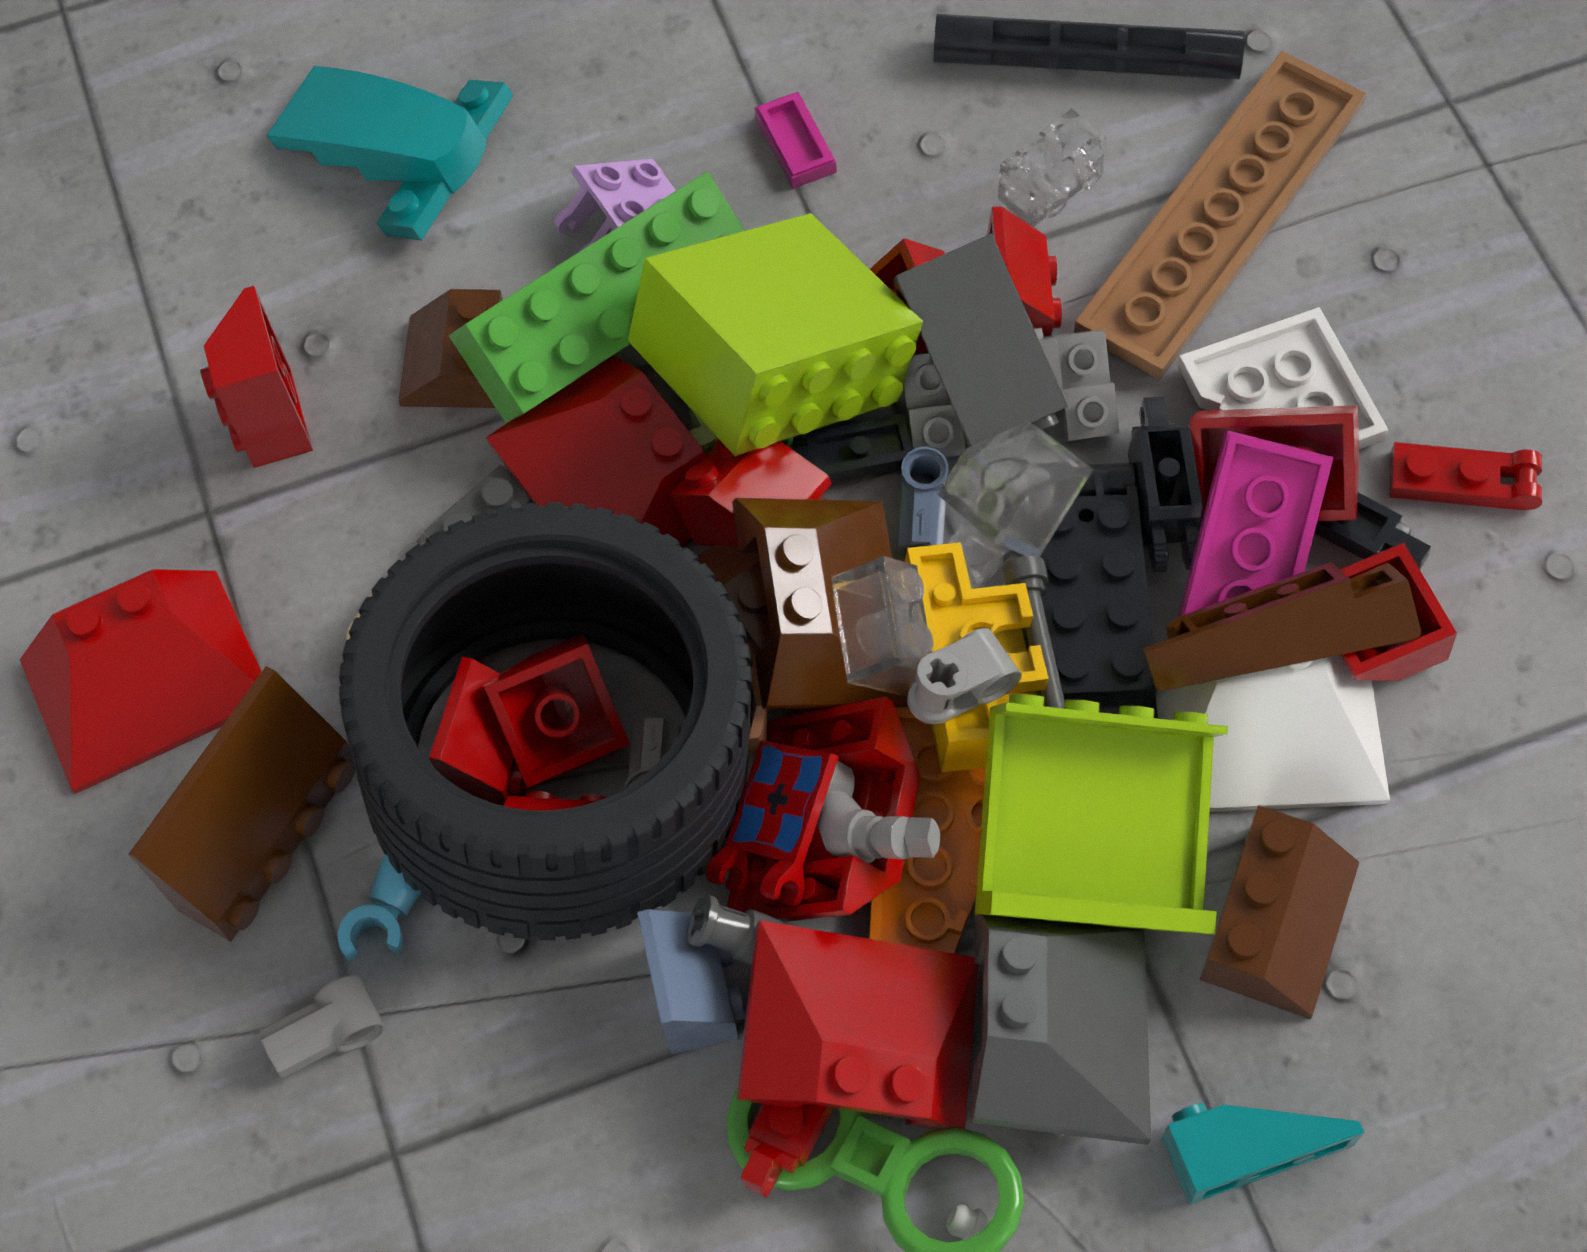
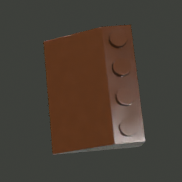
[129,666,355,942]

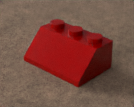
[200,286,313,468]
[1190,405,1359,523]

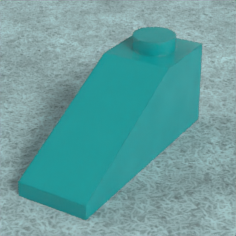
[1162,1103,1365,1205]

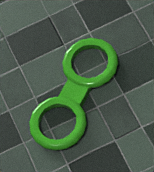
[726,1088,1025,1252]

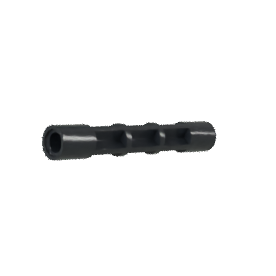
[933,14,1245,80]

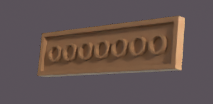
[1074,50,1366,380]

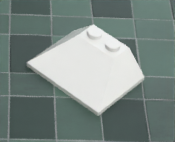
[1156,655,1390,812]

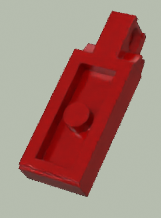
[740,1104,834,1198]

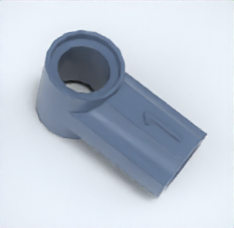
[897,446,949,555]

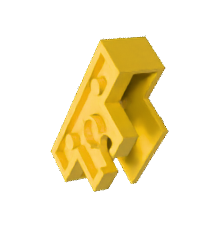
[901,542,1049,773]

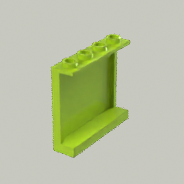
[975,694,1228,935]

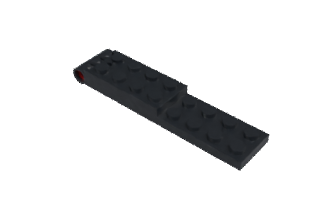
[1026,462,1158,719]

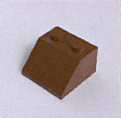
[399,289,503,408]

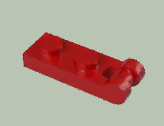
[1389,442,1542,510]

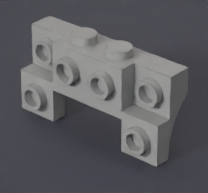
[903,328,1120,457]

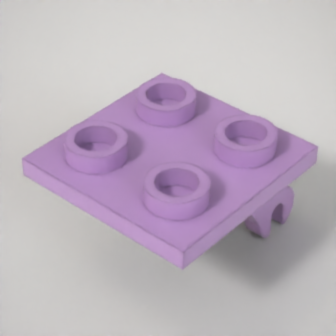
[554,159,676,252]

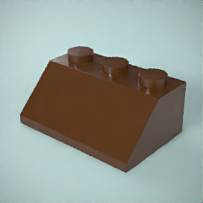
[1199,805,1359,1019]

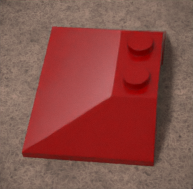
[486,355,707,548]
[19,569,262,794]
[727,697,920,922]
[737,920,979,1130]

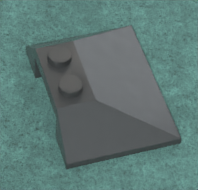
[971,914,1151,1145]

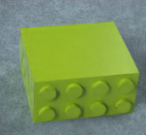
[628,213,923,456]

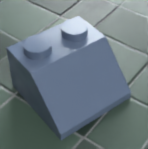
[637,909,746,1055]

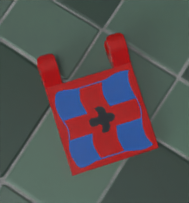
[706,740,839,907]

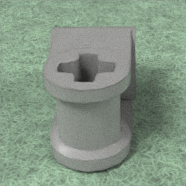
[907,628,1022,725]

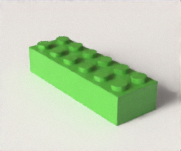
[449,171,745,423]

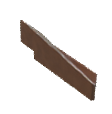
[1143,562,1421,691]

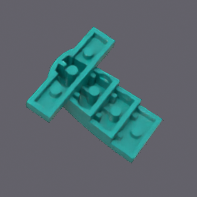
[266,66,514,241]

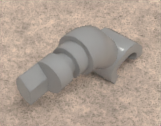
[817,761,940,863]

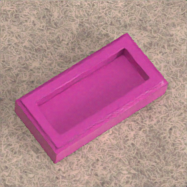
[754,91,837,189]

